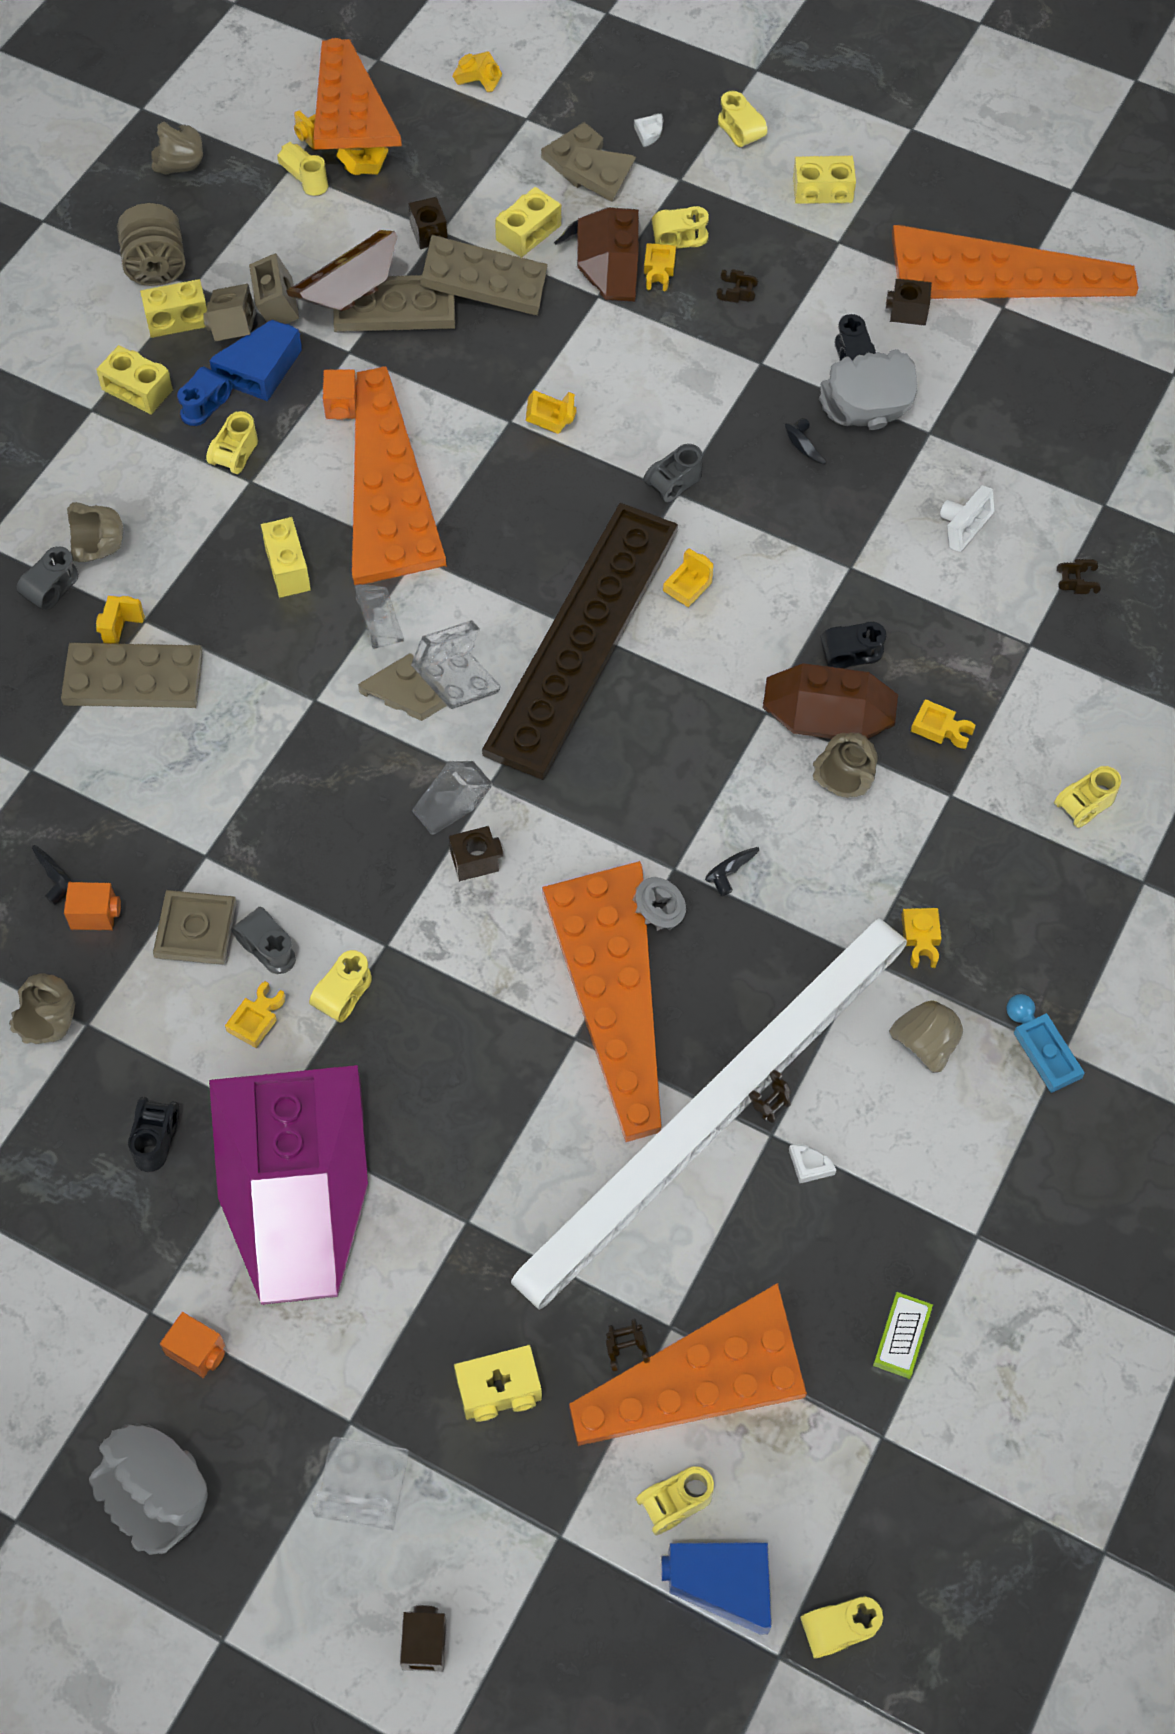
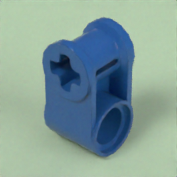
[177,366,233,426]

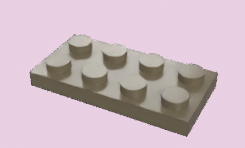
[420,235,548,316]
[333,275,455,332]
[61,643,203,708]

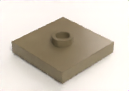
[153,890,237,965]

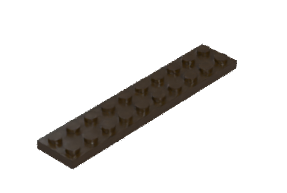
[482,503,678,780]

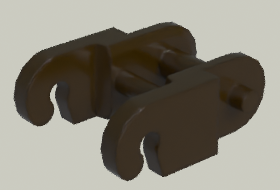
[716,269,758,303]
[1057,559,1101,594]
[749,1070,791,1123]
[606,1319,650,1372]

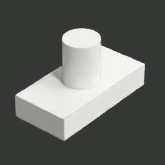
[940,485,995,552]

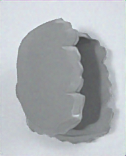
[819,349,917,430]
[89,1423,208,1555]

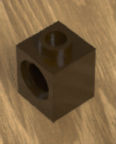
[408,196,448,249]
[885,278,932,326]
[449,826,503,882]
[400,1606,447,1672]

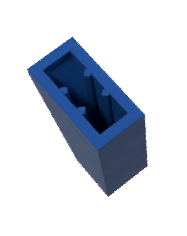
[210,320,302,401]
[661,1543,771,1635]

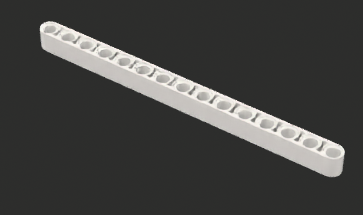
[511,918,907,1310]

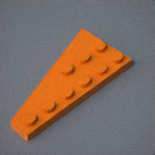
[313,38,402,150]
[569,1283,806,1446]

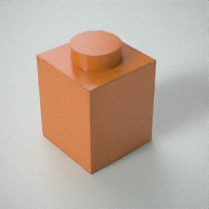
[323,369,356,420]
[64,882,121,930]
[160,1312,226,1378]

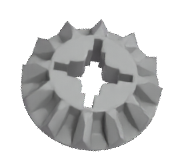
[632,877,686,931]

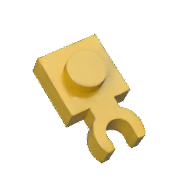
[644,243,676,291]
[911,699,976,749]
[901,908,941,968]
[225,981,286,1048]

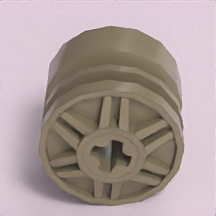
[117,203,186,286]

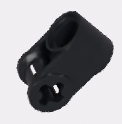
[834,314,876,361]
[820,622,886,669]
[128,1097,179,1172]

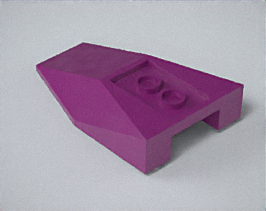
[209,1065,368,1305]

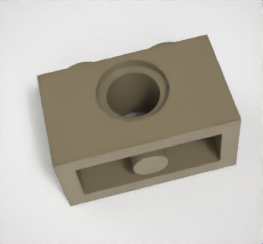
[249,253,299,324]
[203,283,256,341]

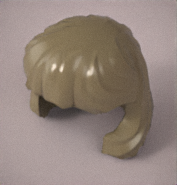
[151,122,203,174]
[67,502,124,562]
[812,732,878,798]
[9,973,75,1044]
[889,1000,963,1073]

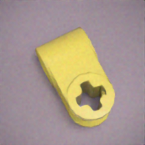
[718,91,767,147]
[651,206,709,249]
[206,411,258,474]
[1054,766,1122,828]
[309,950,372,1023]
[635,1466,714,1535]
[800,1597,883,1659]

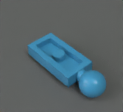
[1006,994,1085,1093]

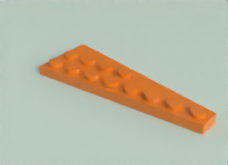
[892,225,1139,299]
[352,366,446,586]
[542,861,661,1142]

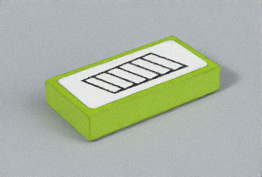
[873,1292,933,1379]

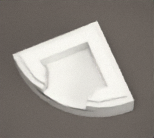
[634,114,663,147]
[789,1144,836,1184]

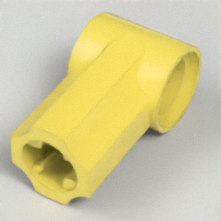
[277,142,328,196]

